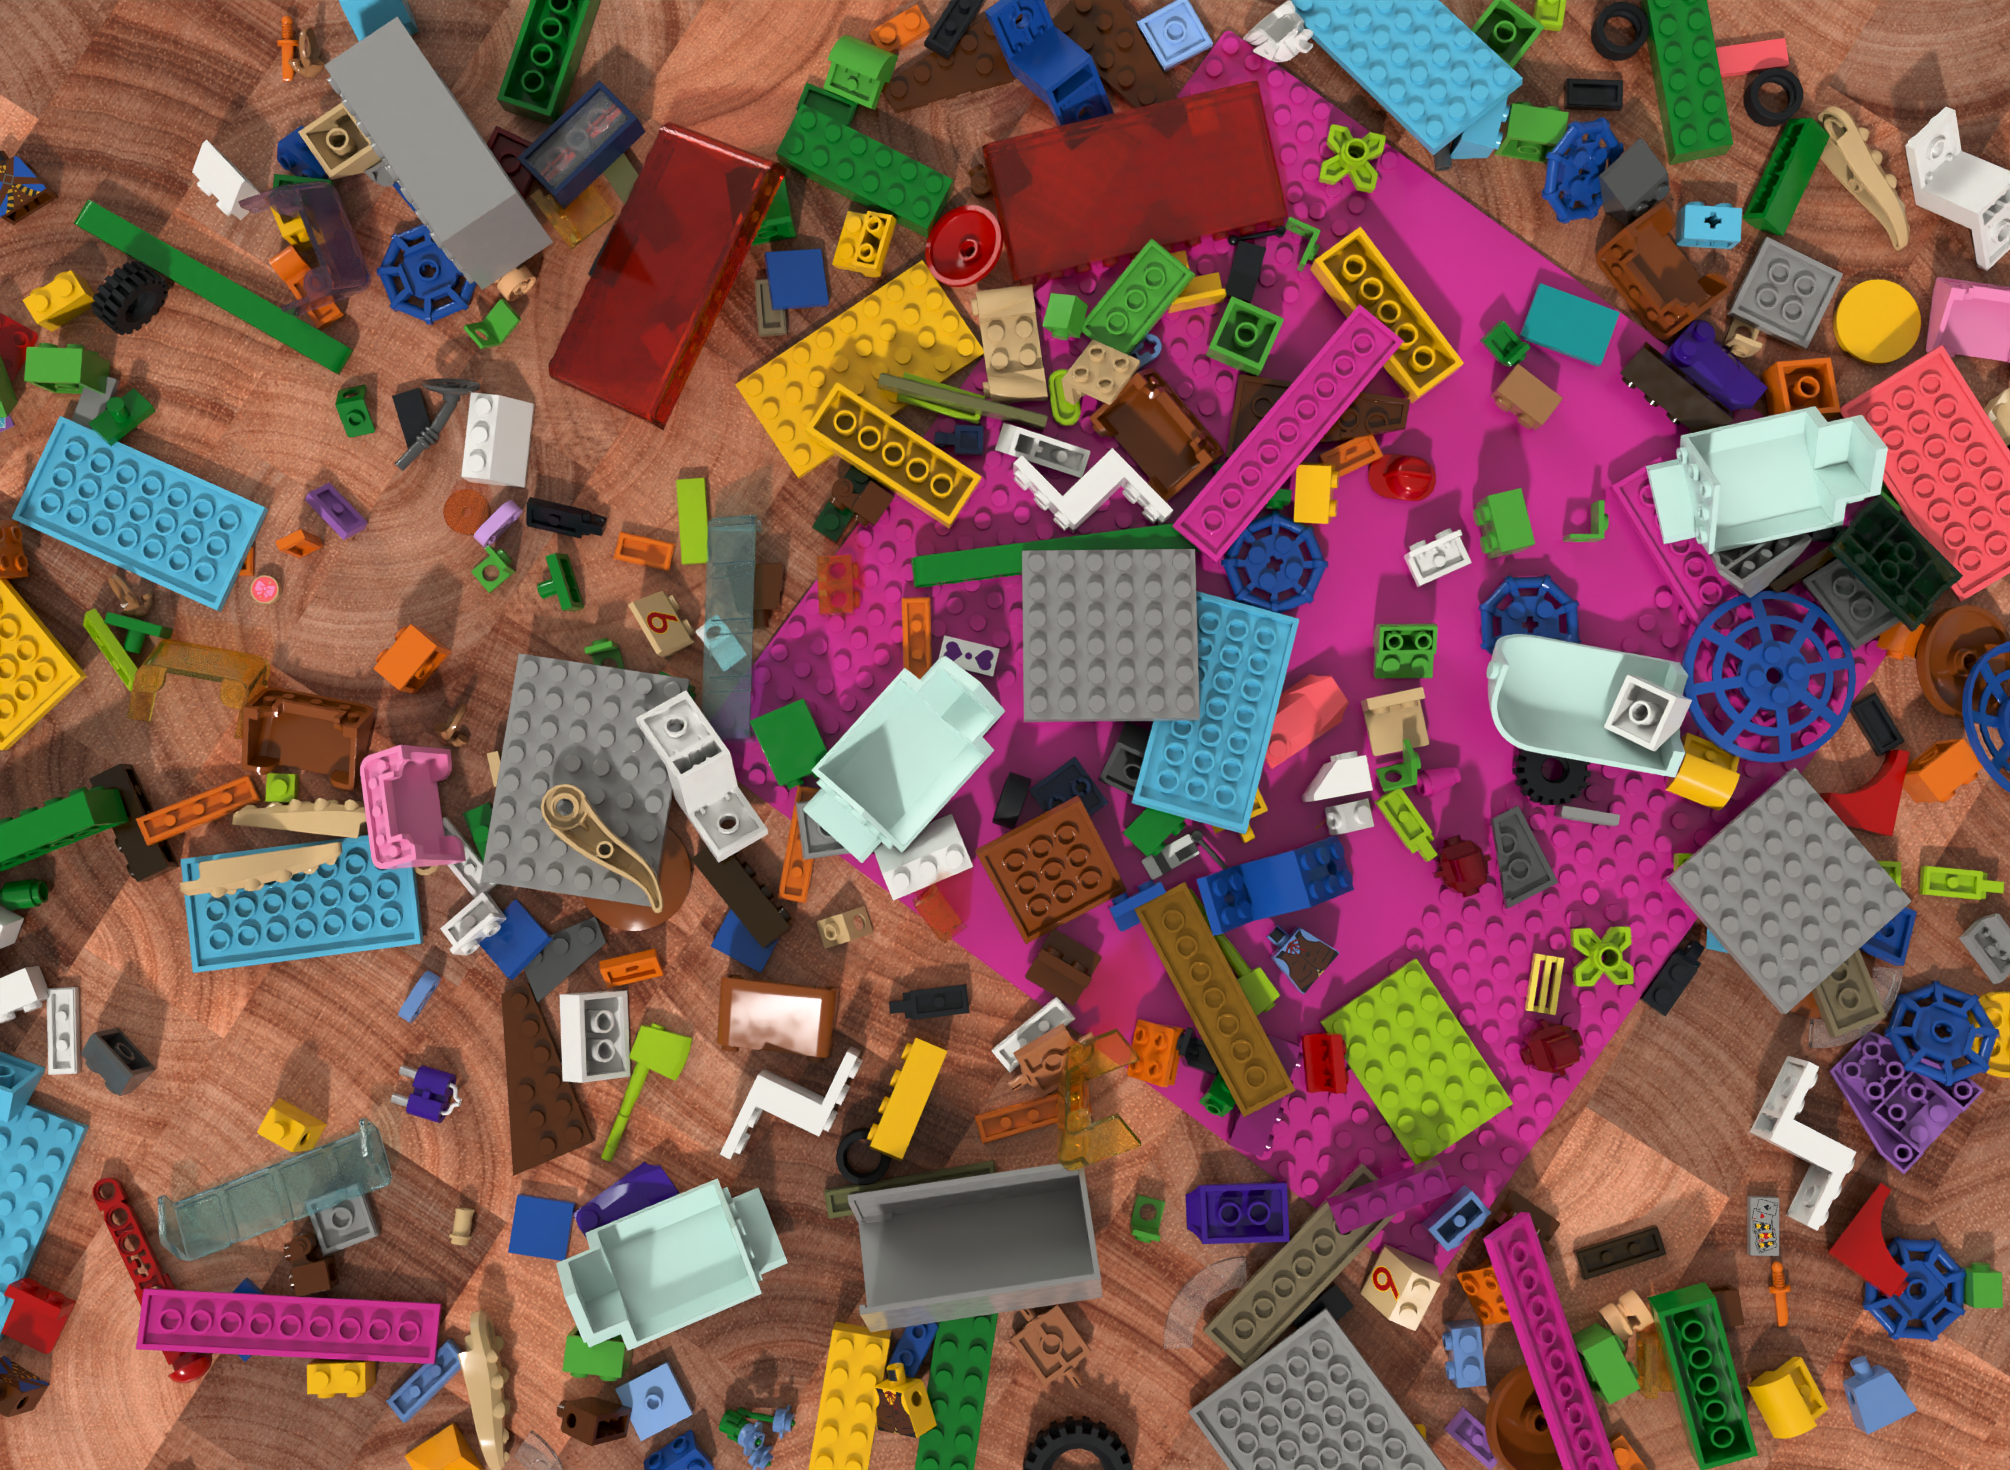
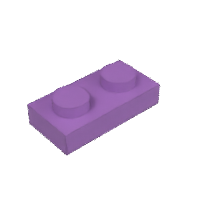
[305,483,368,540]
[1444,1407,1497,1470]

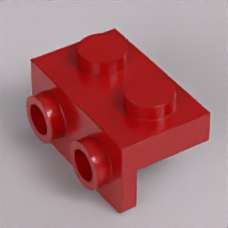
[1301,1032,1349,1094]

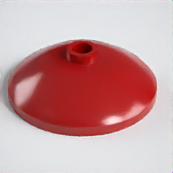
[925,205,1004,287]

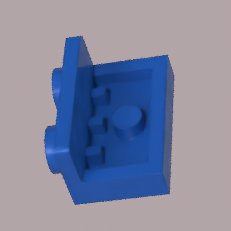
[277,125,329,179]
[1108,879,1166,932]
[889,1322,939,1378]
[643,1430,714,1470]

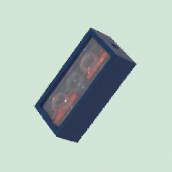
[517,80,645,209]

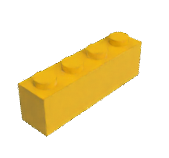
[867,1038,947,1161]

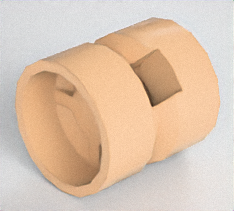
[494,265,536,301]
[1597,1290,1654,1342]

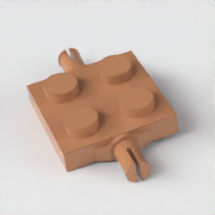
[1007,1023,1097,1098]
[1011,1304,1091,1389]

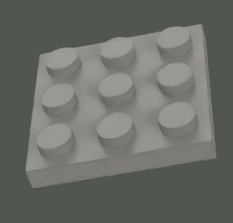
[1727,237,1843,351]

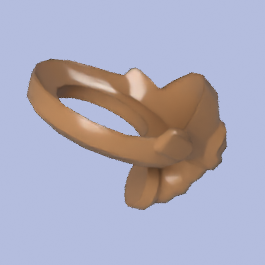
[288,27,325,79]
[108,575,154,618]
[434,703,469,747]

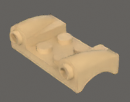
[971,284,1048,405]

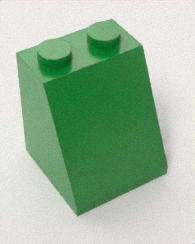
[727,162,797,248]
[750,698,829,790]

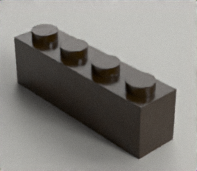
[1620,341,1734,434]
[89,764,179,882]
[691,847,793,949]

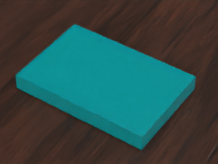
[1519,283,1620,367]

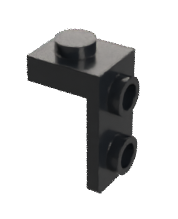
[1176,1027,1218,1076]

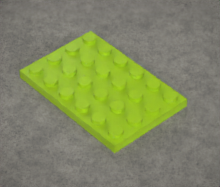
[1319,958,1513,1165]

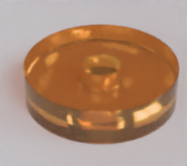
[443,489,491,536]

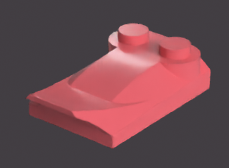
[1264,674,1349,770]

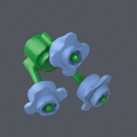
[719,1404,795,1470]

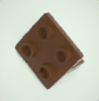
[1025,929,1102,1006]
[1481,1190,1560,1257]

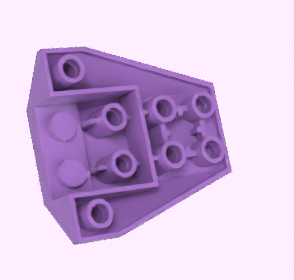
[1829,1030,1984,1175]

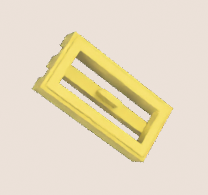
[1525,953,1564,1015]

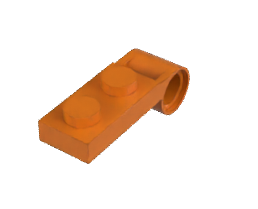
[268,244,344,331]

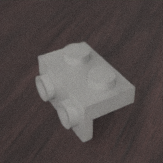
[1959,913,2010,984]

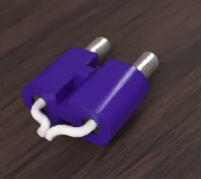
[391,1065,462,1123]

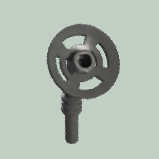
[394,378,481,471]

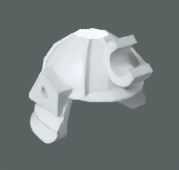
[1243,0,1313,62]

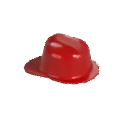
[1368,454,1436,501]

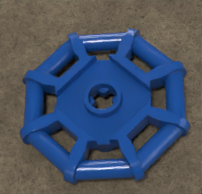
[1541,117,1624,224]
[377,224,477,325]
[1221,510,1328,613]
[1478,574,1582,655]
[1884,980,2000,1086]
[1862,1236,1967,1342]

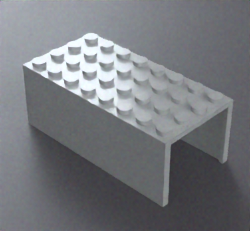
[324,17,553,290]
[848,1160,1103,1332]

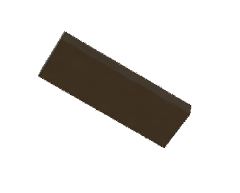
[1765,538,1847,601]
[1573,1225,1666,1280]

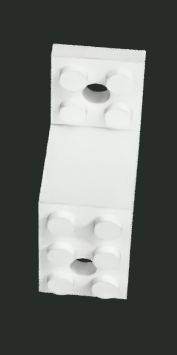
[1905,107,2010,271]
[1013,448,1173,533]
[636,691,768,863]
[720,1046,863,1159]
[1750,1056,1856,1231]

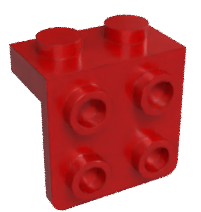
[0,313,38,381]
[1,1278,76,1354]

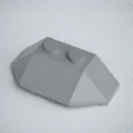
[1709,533,1812,598]

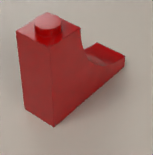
[1820,750,1910,836]
[1828,1183,1910,1299]

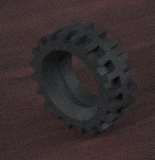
[1023,1416,1132,1470]

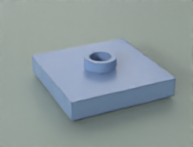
[1136,0,1213,73]
[615,1360,694,1441]

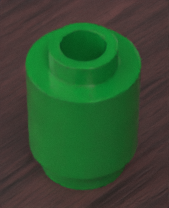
[0,878,48,911]

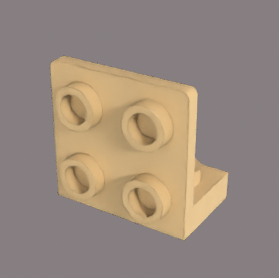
[1062,339,1140,405]
[1361,687,1429,756]

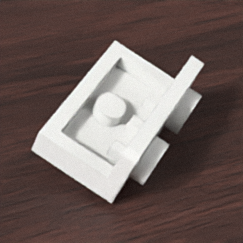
[1404,528,1472,587]
[440,892,507,956]

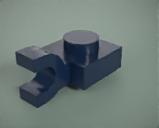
[934,425,983,456]

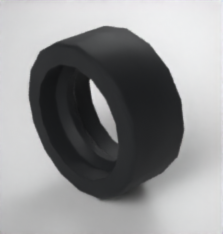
[1591,2,1649,61]
[1744,68,1803,127]
[992,772,1031,830]
[836,1127,891,1185]

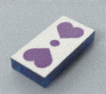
[939,635,1000,677]

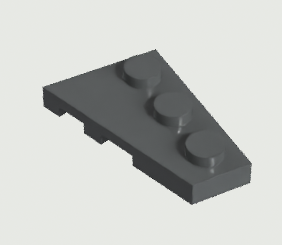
[1490,806,1558,909]
[524,917,608,1003]

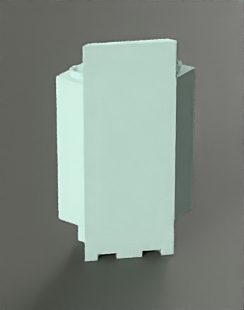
[1646,406,1888,554]
[803,656,1005,863]
[556,1178,788,1351]

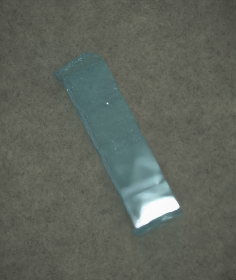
[702,515,762,742]
[158,1117,392,1262]

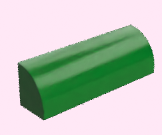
[1742,118,1830,236]

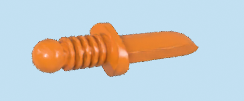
[277,15,299,82]
[1768,1262,1791,1327]

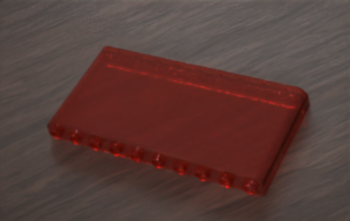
[981,81,1289,286]
[548,122,787,430]

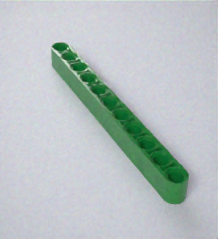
[73,199,353,375]
[911,523,1201,588]

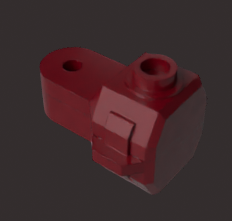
[1432,835,1491,898]
[1519,1019,1583,1077]

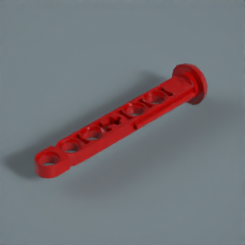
[92,1178,212,1383]

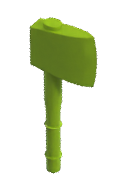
[1189,888,1280,1016]
[601,1022,692,1162]

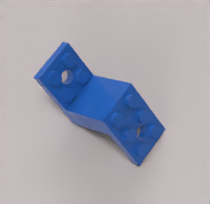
[985,0,1116,151]
[1196,835,1354,936]

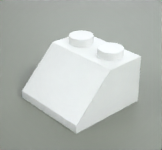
[192,140,265,220]
[1604,675,1692,751]

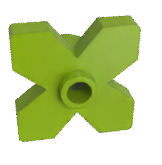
[1318,124,1386,193]
[1570,926,1634,987]

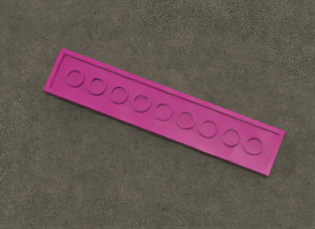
[1172,304,1404,563]
[1609,457,1805,727]
[1483,1212,1618,1470]
[136,1288,442,1364]

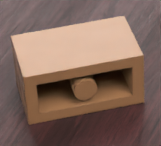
[1491,364,1563,431]

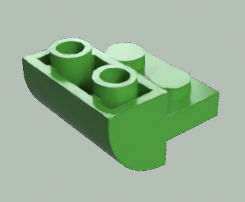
[823,35,899,110]
[1373,623,1438,679]

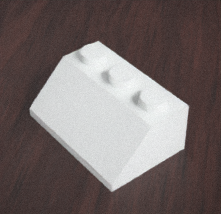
[461,392,535,488]
[1301,751,1373,803]
[874,814,974,901]
[559,990,631,1083]

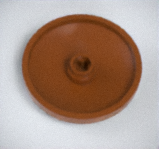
[1916,605,2010,720]
[581,826,692,931]
[1485,1363,1563,1470]

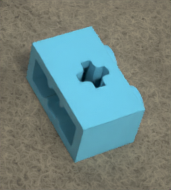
[1675,202,1742,249]

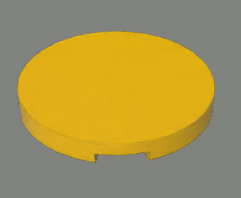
[1833,279,1921,365]
[1967,991,2010,1078]

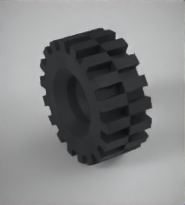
[91,260,168,335]
[1512,748,1591,806]

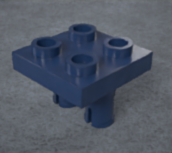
[1029,757,1108,817]

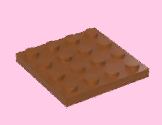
[975,795,1127,944]

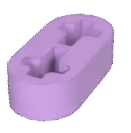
[474,500,522,548]

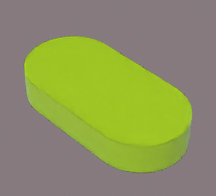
[1048,369,1081,427]

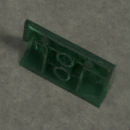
[1828,494,1963,632]

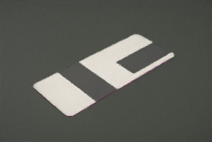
[1142,834,1199,880]

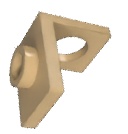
[1723,318,1763,358]
[816,906,873,949]

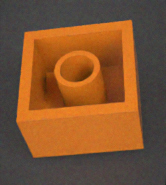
[1762,357,1841,421]
[373,624,452,694]
[1903,738,1983,803]

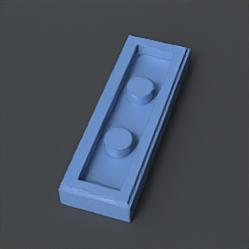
[386,1339,463,1423]

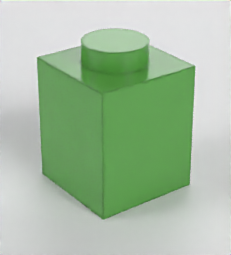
[1042,293,1088,340]
[1961,1262,2003,1308]

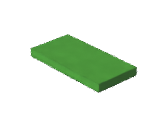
[1082,238,1196,356]

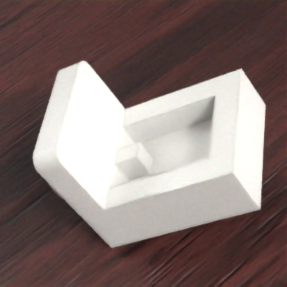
[1325,798,1374,835]

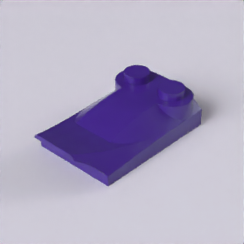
[1663,320,1768,411]
[573,1161,680,1239]
[1185,1180,1290,1244]

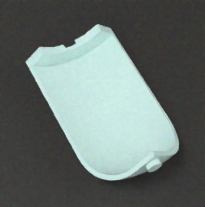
[1486,634,1688,778]

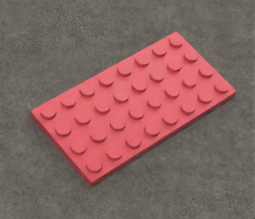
[1838,345,2010,602]

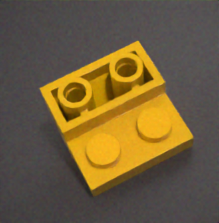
[832,211,897,278]
[1665,733,1740,811]
[1747,1356,1829,1439]

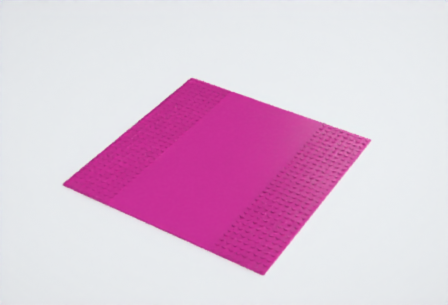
[710,31,1942,1277]

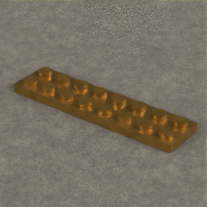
[1134,882,1295,1117]

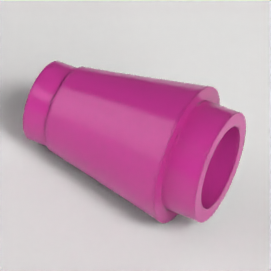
[1416,766,1461,797]

